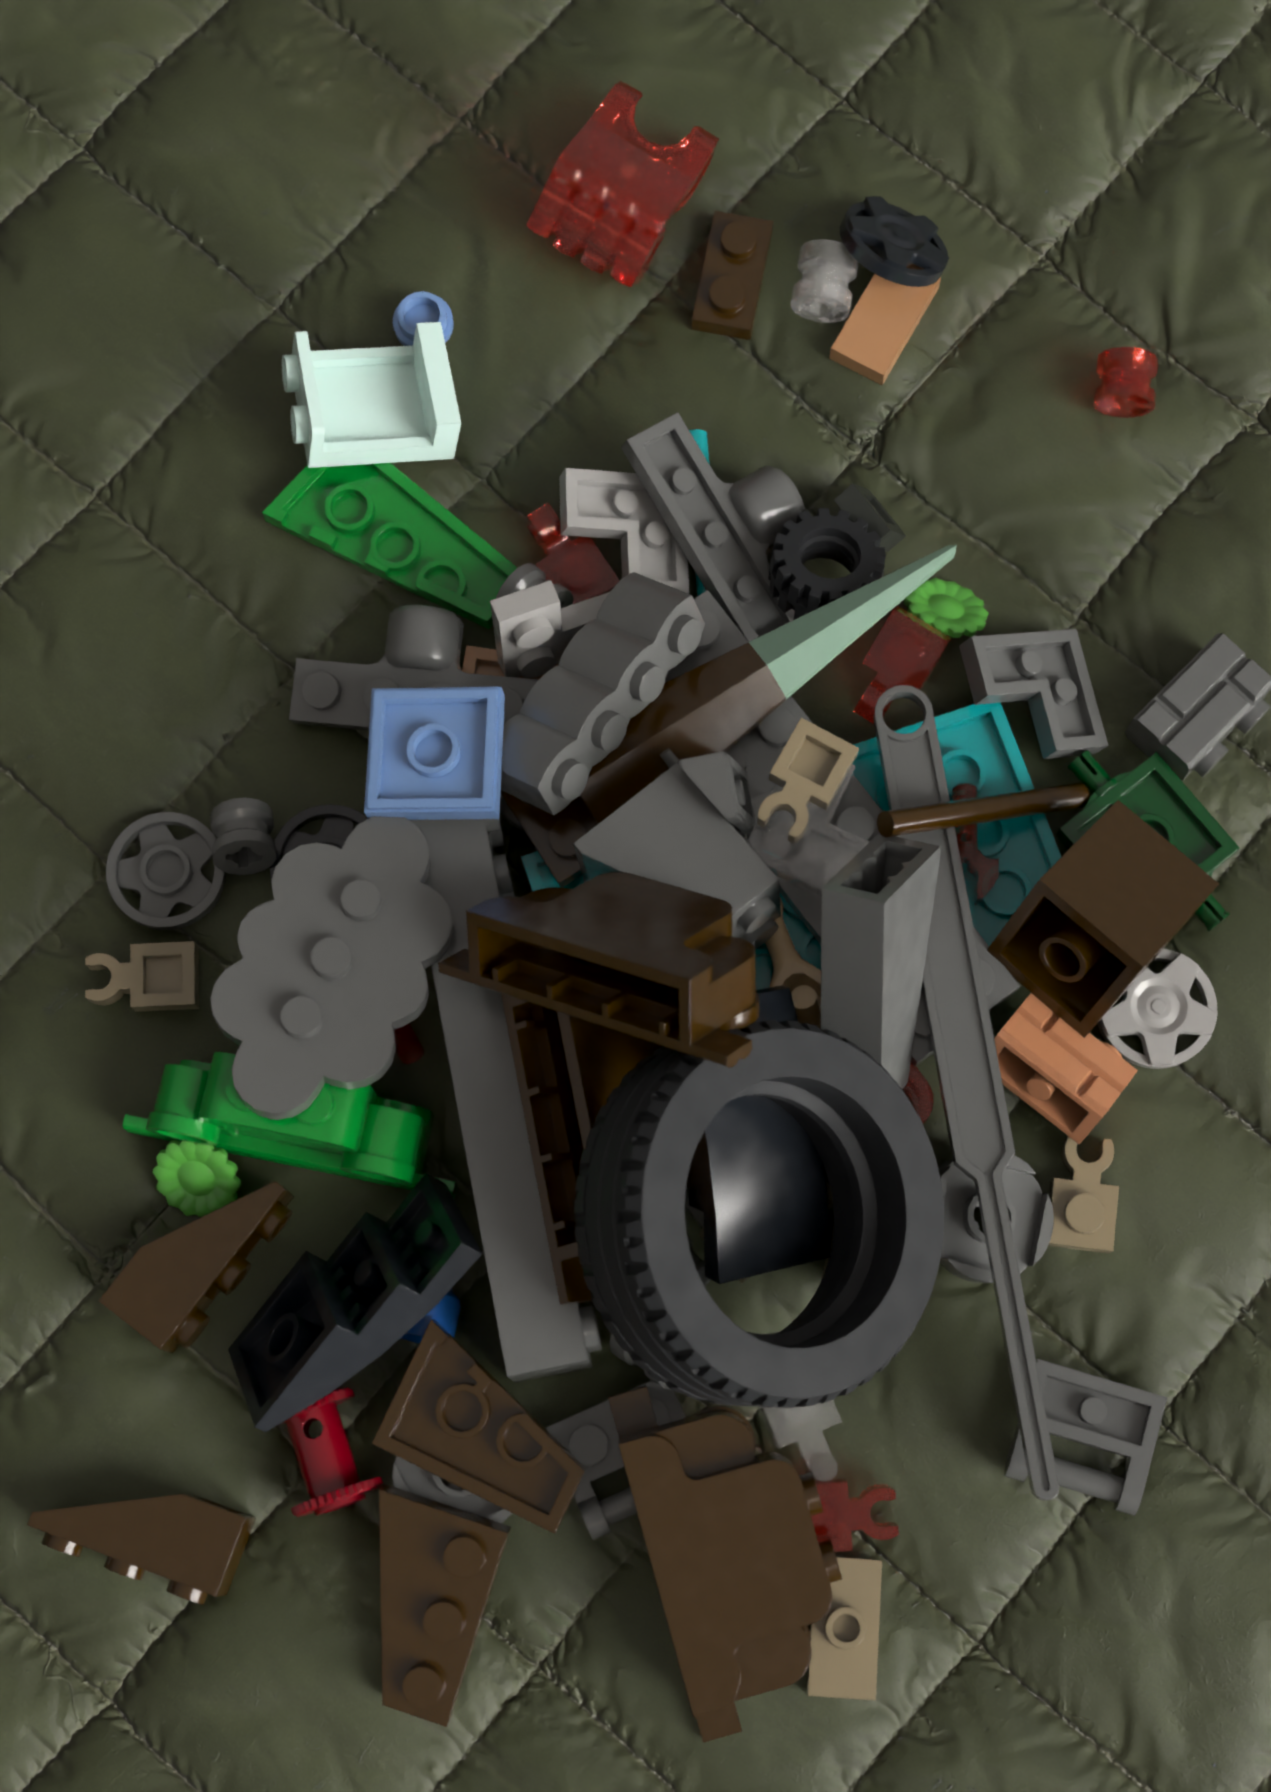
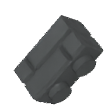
[1125,632,1271,781]

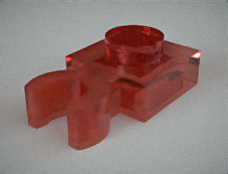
[811,1478,899,1552]

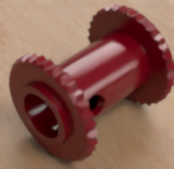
[277,1388,383,1517]

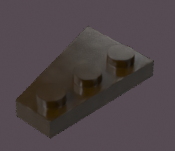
[372,1319,586,1534]
[379,1484,511,1727]

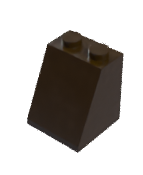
[987,800,1219,1038]

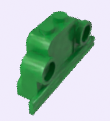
[123,1052,458,1199]

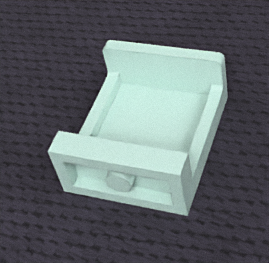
[282,322,461,468]

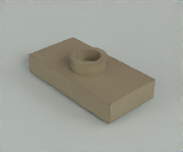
[806,1557,882,1701]

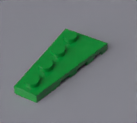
[262,463,517,629]

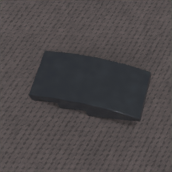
[688,985,830,1284]
[228,1173,482,1432]

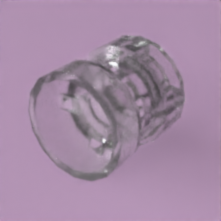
[790,239,859,323]

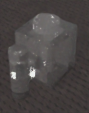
[759,1400,842,1481]

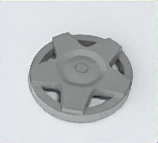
[1097,949,1218,1069]

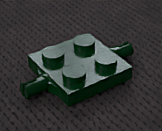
[1056,750,1240,932]

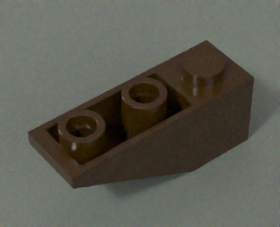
[99,1181,294,1353]
[27,1494,256,1604]

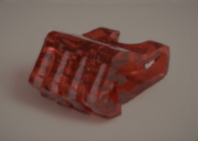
[526,81,719,287]

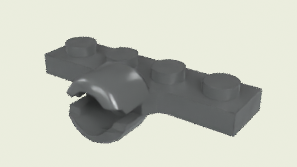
[621,412,805,642]
[289,605,538,730]

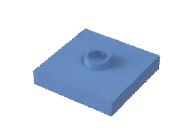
[364,687,505,820]

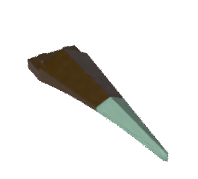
[500,545,957,888]

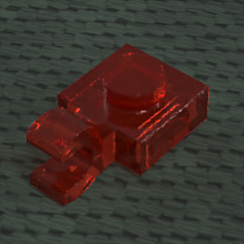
[527,502,620,605]
[853,606,952,724]

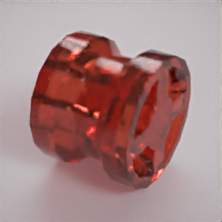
[1093,347,1159,418]

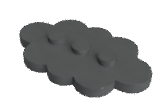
[210,816,454,1120]

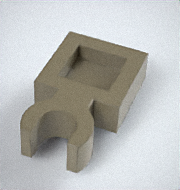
[757,718,859,844]
[85,941,199,1012]
[1048,1136,1119,1254]

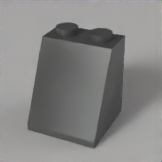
[573,763,781,950]

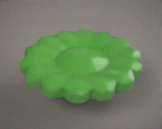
[903,577,989,638]
[153,1140,241,1217]

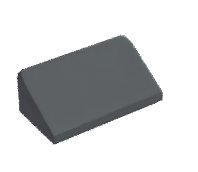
[677,751,757,834]

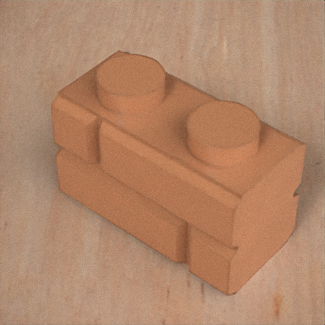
[994,993,1138,1144]

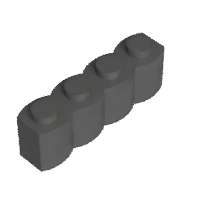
[501,572,705,815]

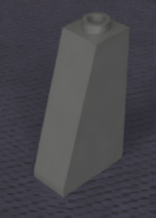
[821,833,941,1089]

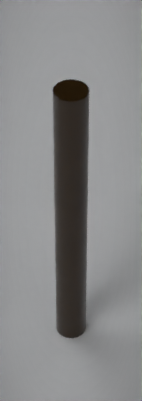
[877,783,1089,837]

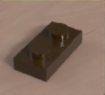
[692,211,774,340]

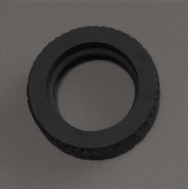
[574,1020,944,1408]

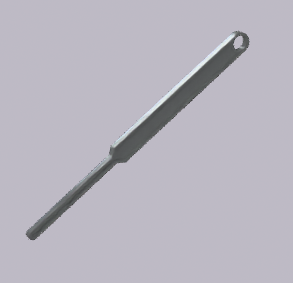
[873,685,1059,1500]

